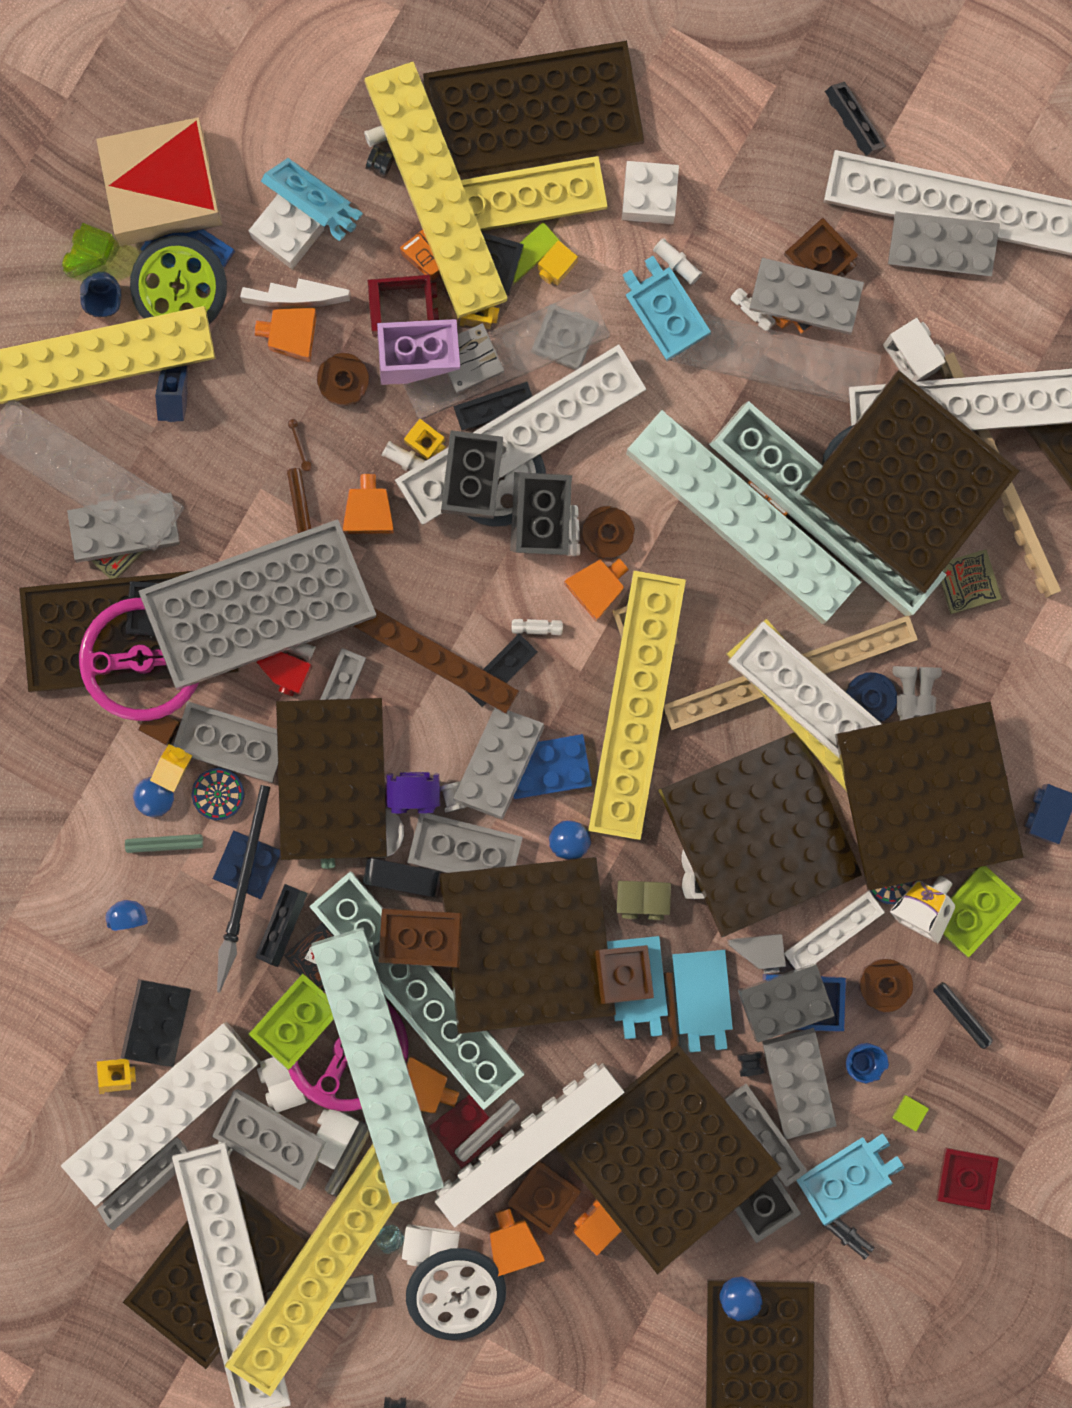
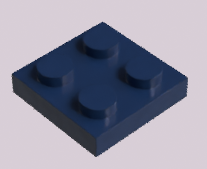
[212,830,280,900]

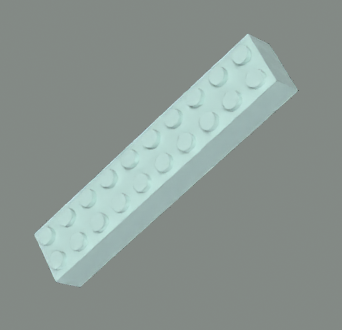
[709,401,946,616]
[626,410,861,624]
[309,872,524,1110]
[311,927,444,1204]

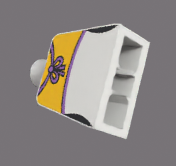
[890,876,955,943]

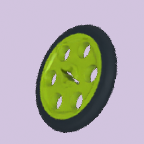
[130,235,227,324]

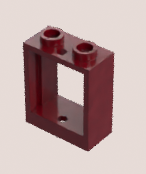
[367,275,439,337]

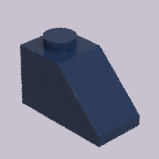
[155,366,188,422]

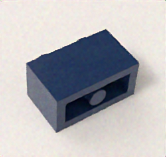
[1024,784,1072,845]

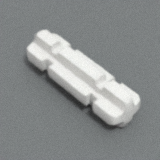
[731,288,776,331]
[567,505,580,557]
[512,619,563,635]

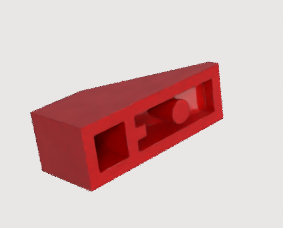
[256,652,313,697]

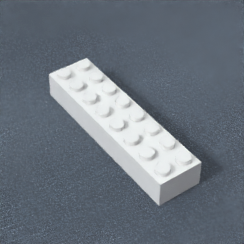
[61,1022,261,1206]
[435,1063,624,1227]

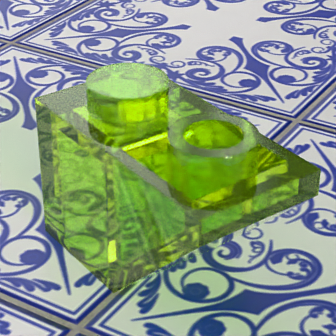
[62,223,115,278]

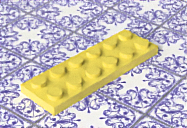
[461,156,608,231]

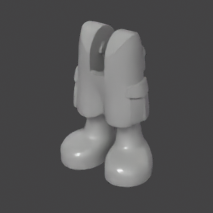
[892,666,942,720]

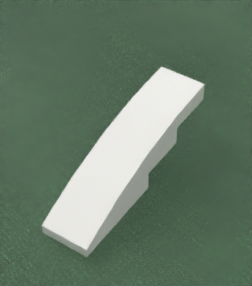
[240,278,351,308]

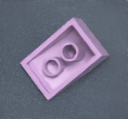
[377,319,460,385]

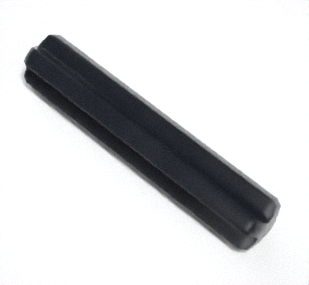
[933,982,993,1049]

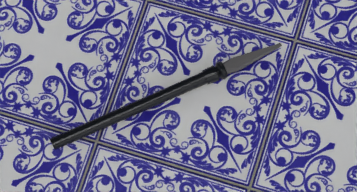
[217,785,271,993]

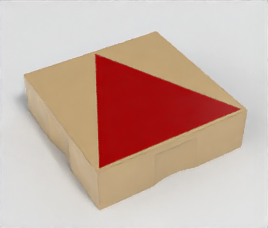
[96,117,222,247]

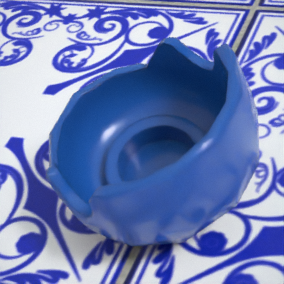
[132,777,174,818]
[549,820,591,860]
[105,900,148,931]
[845,1043,889,1084]
[720,1276,762,1321]

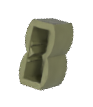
[617,880,671,920]

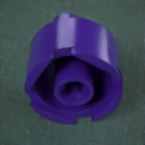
[387,772,440,814]

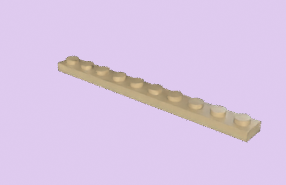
[939,352,1061,598]
[663,616,918,730]

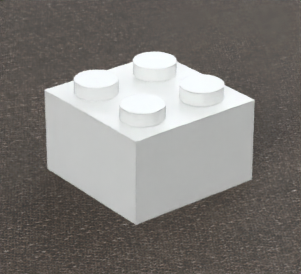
[622,161,679,224]
[249,194,324,270]
[883,318,945,382]

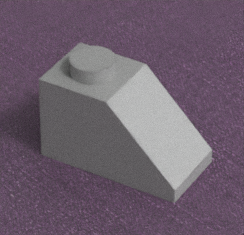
[727,934,786,973]

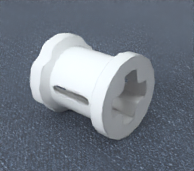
[440,781,467,813]

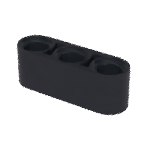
[362,858,442,898]

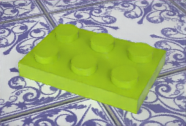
[943,866,1022,958]
[248,974,334,1070]

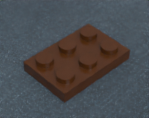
[379,909,463,967]

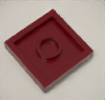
[429,1094,503,1169]
[936,1147,999,1211]

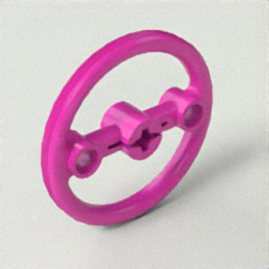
[79,598,199,721]
[288,990,408,1111]

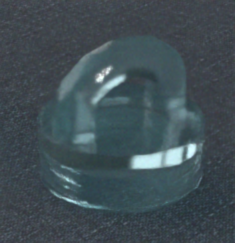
[375,1225,404,1254]

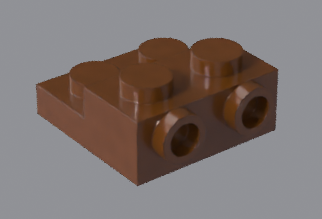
[784,218,858,276]

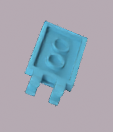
[261,158,363,241]
[622,256,711,361]
[607,936,668,1039]
[672,950,733,1052]
[796,1133,905,1226]

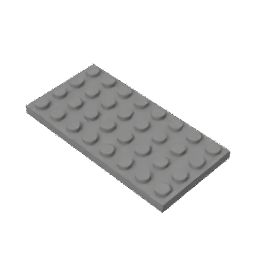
[139,519,376,690]

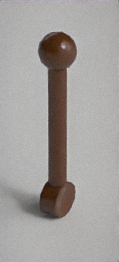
[288,419,312,471]

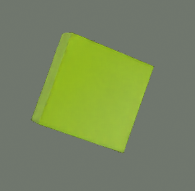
[892,1095,929,1131]

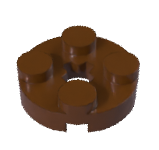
[317,353,369,406]
[582,506,635,559]
[859,959,913,1012]

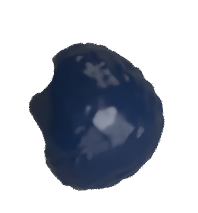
[80,272,122,318]

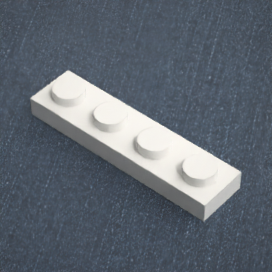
[784,891,885,970]

